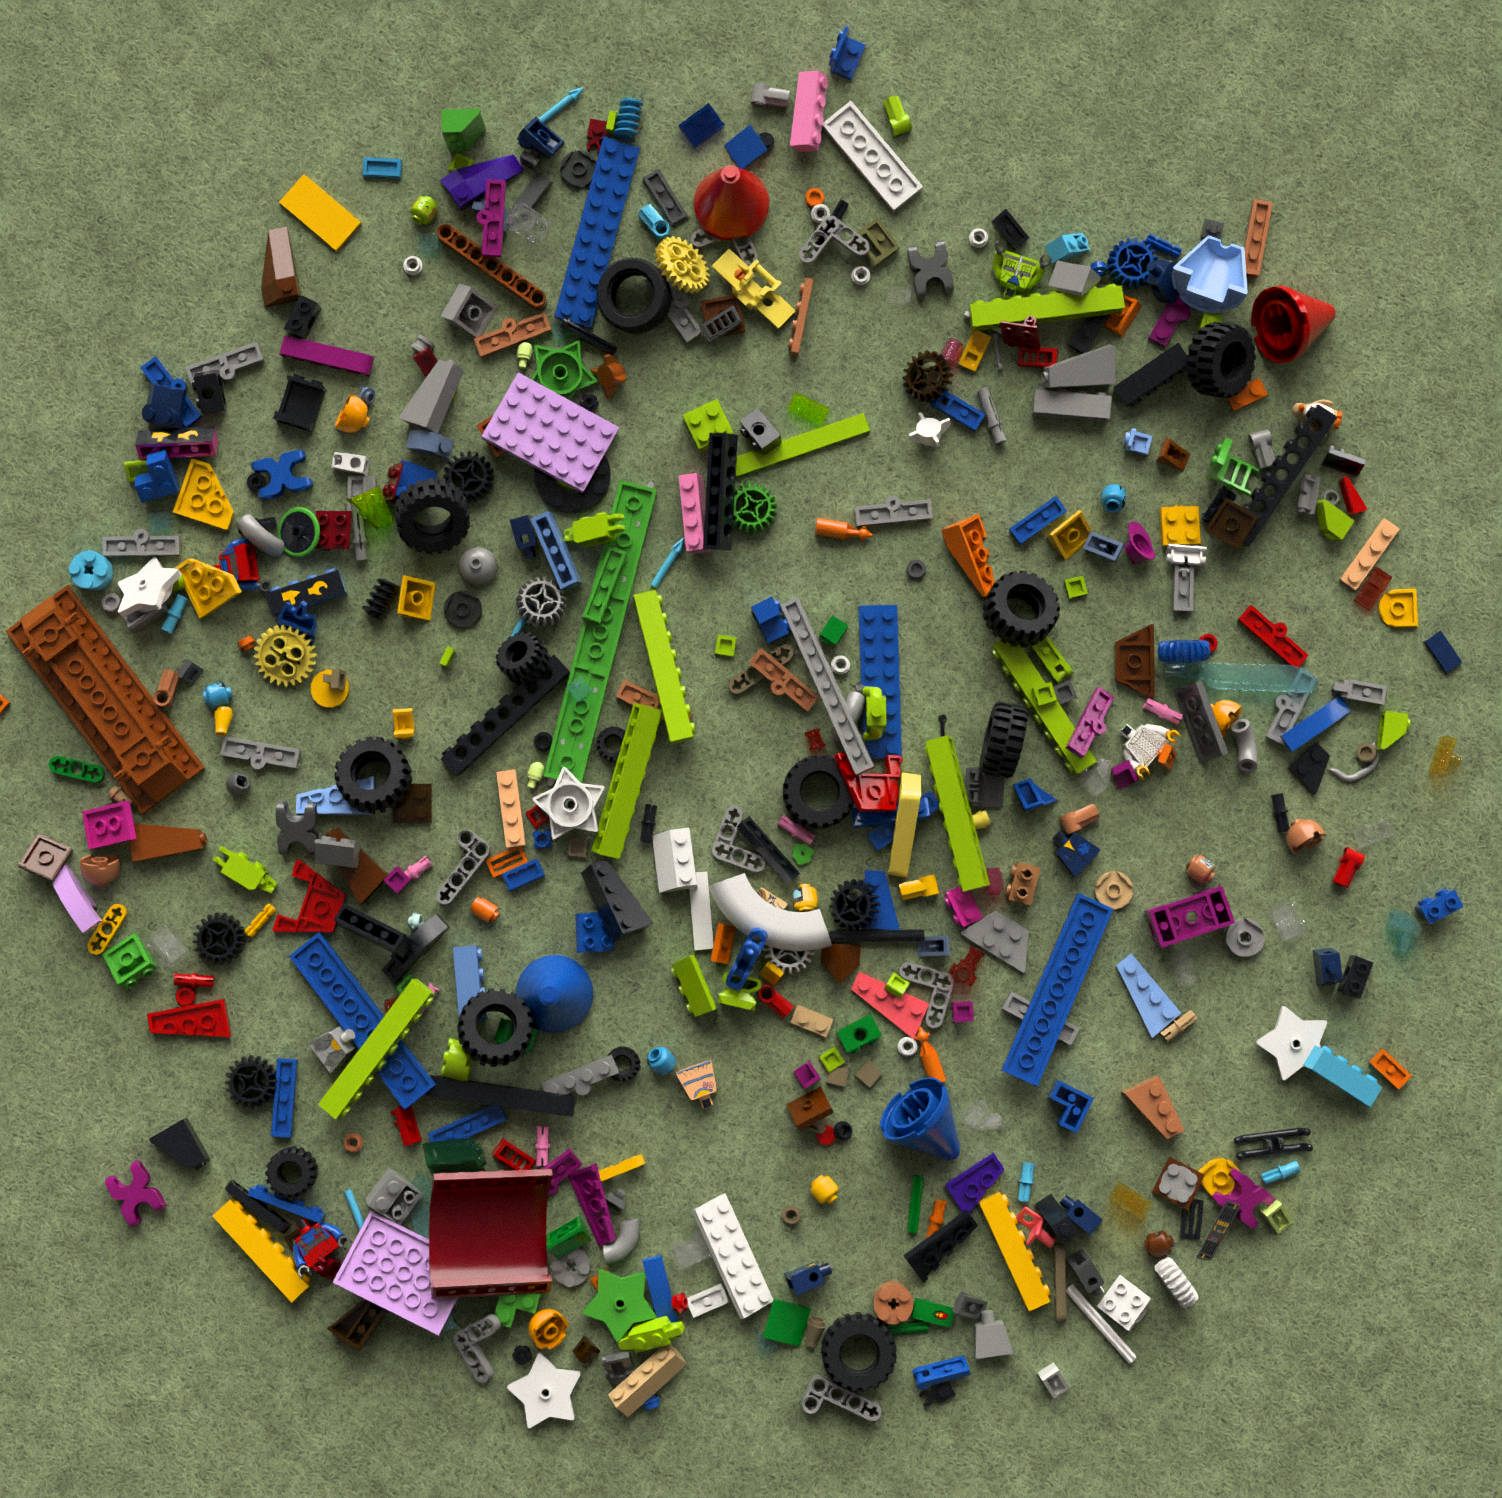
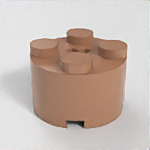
[873,1281,913,1324]

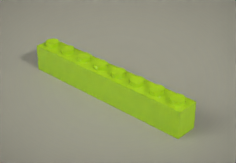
[968,284,1125,332]
[633,590,696,745]
[991,640,1097,775]
[591,702,662,859]
[925,735,990,892]
[318,979,435,1119]

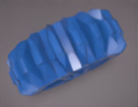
[1107,237,1158,289]
[1157,640,1210,662]

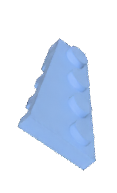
[296,776,375,815]
[1116,953,1181,1038]

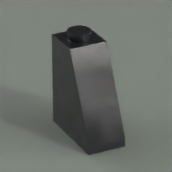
[149,1118,210,1170]
[1035,1194,1079,1243]

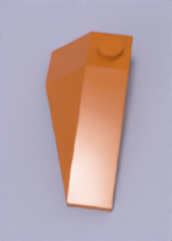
[941,514,995,597]

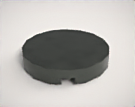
[560,150,596,188]
[444,590,482,629]

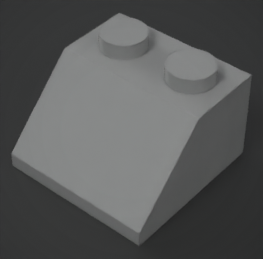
[440,284,497,338]

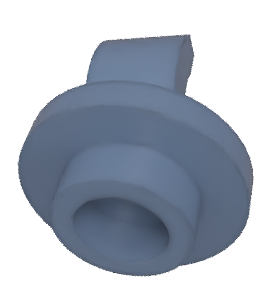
[355,386,375,406]

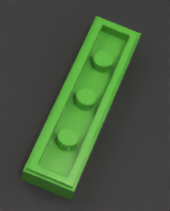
[582,546,627,624]

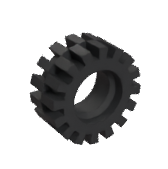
[596,726,626,762]
[607,1046,640,1082]

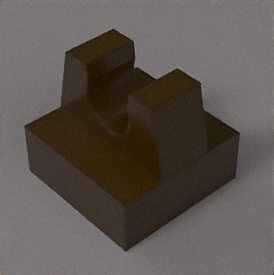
[573,1336,600,1364]

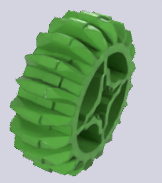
[733,482,778,534]

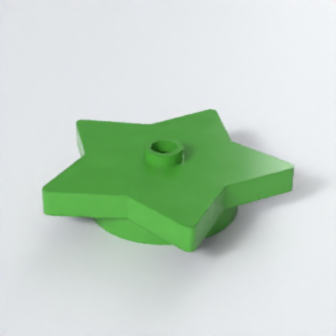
[531,340,598,401]
[582,1268,656,1342]

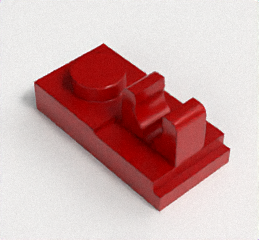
[390,1105,422,1146]

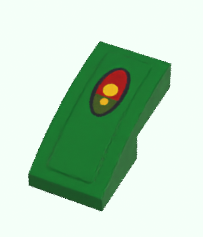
[911,1298,955,1328]

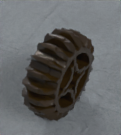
[902,350,953,403]

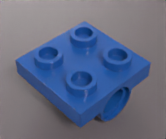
[575,913,615,953]

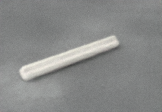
[1066,1284,1136,1363]

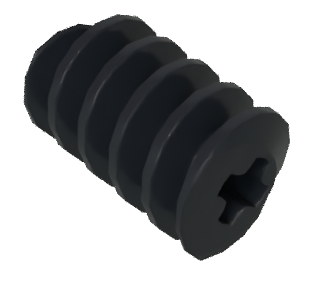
[362,579,400,621]

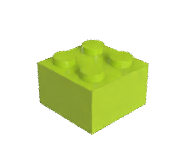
[683,399,734,453]

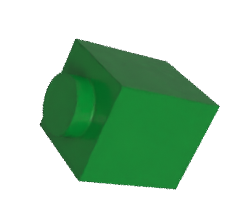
[819,615,848,647]

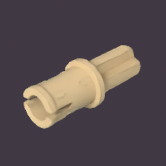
[1160,1010,1197,1042]

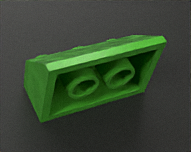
[441,109,486,153]

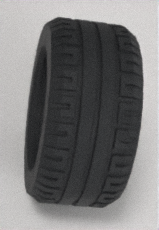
[596,257,672,334]

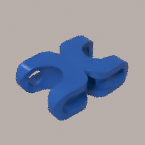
[251,450,313,500]
[726,928,768,991]

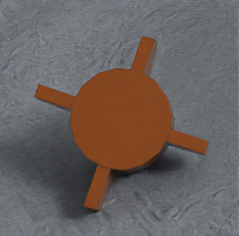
[591,354,626,398]

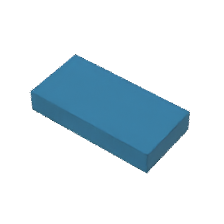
[363,157,402,179]

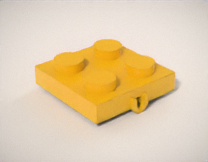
[1159,505,1201,546]

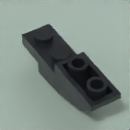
[382,914,450,984]

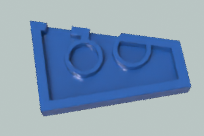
[864,870,900,930]

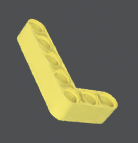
[888,773,921,878]

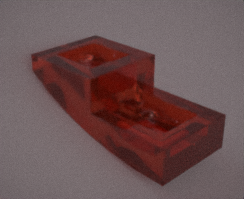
[1353,566,1392,611]

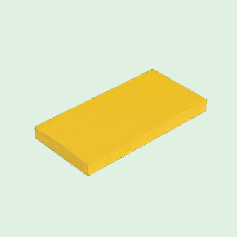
[279,174,362,252]

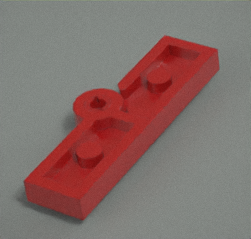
[1237,605,1309,670]

